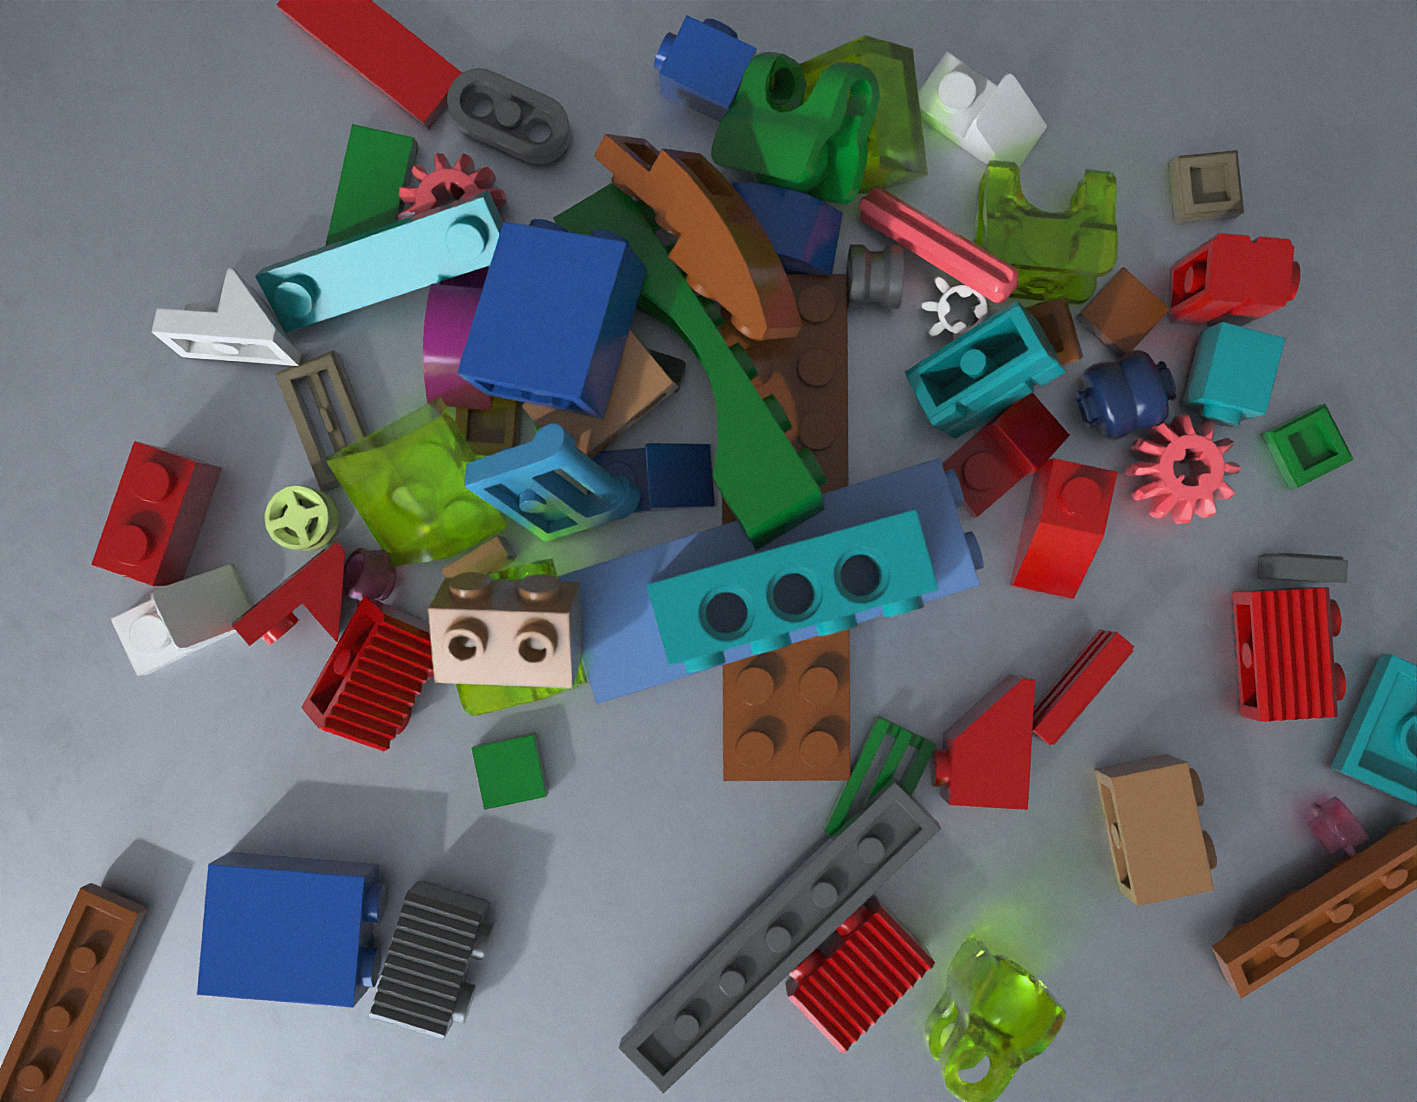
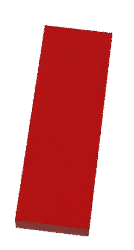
[276,0,462,129]

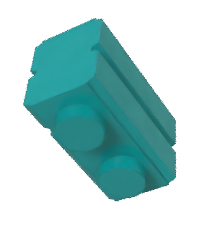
[905,300,1066,439]

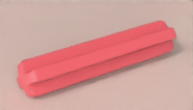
[858,187,1019,303]

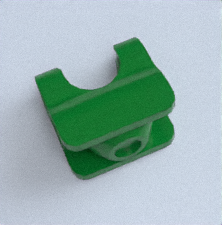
[711,52,880,205]

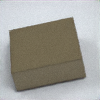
[1168,150,1244,224]

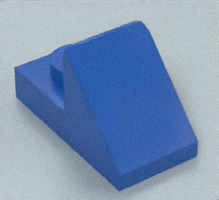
[587,443,715,513]

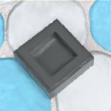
[1257,553,1348,583]

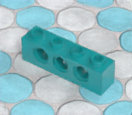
[646,509,939,673]

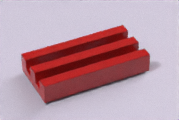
[1032,629,1134,746]

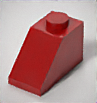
[1010,458,1118,599]
[931,674,1035,810]

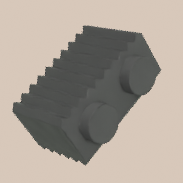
[369,881,495,1039]

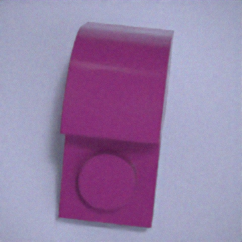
[423,266,494,411]

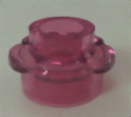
[342,548,397,607]
[1306,796,1369,858]

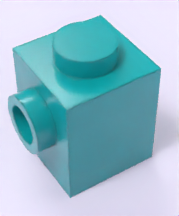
[1182,322,1285,427]

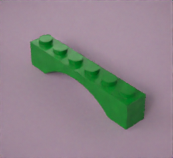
[553,183,827,551]

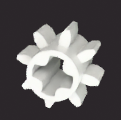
[921,276,1001,341]

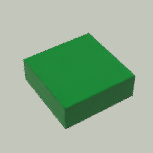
[1261,404,1354,489]
[471,732,549,810]

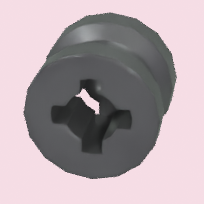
[846,244,904,309]

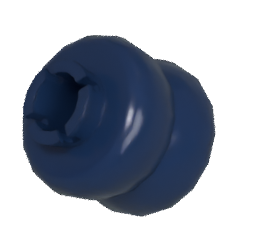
[1075,350,1177,440]

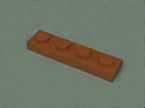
[1211,817,1417,999]
[0,883,148,1102]

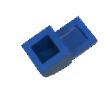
[732,182,843,275]

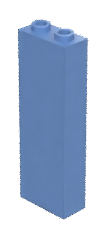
[557,458,984,704]

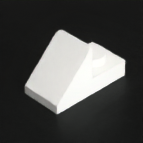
[908,51,1048,180]
[151,267,302,366]
[111,564,253,676]

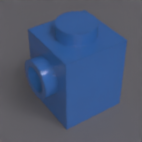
[654,15,757,122]

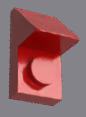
[942,392,1070,518]
[232,541,345,646]

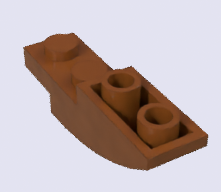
[593,134,803,341]

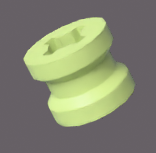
[264,486,341,551]

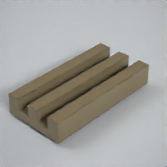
[275,350,384,492]

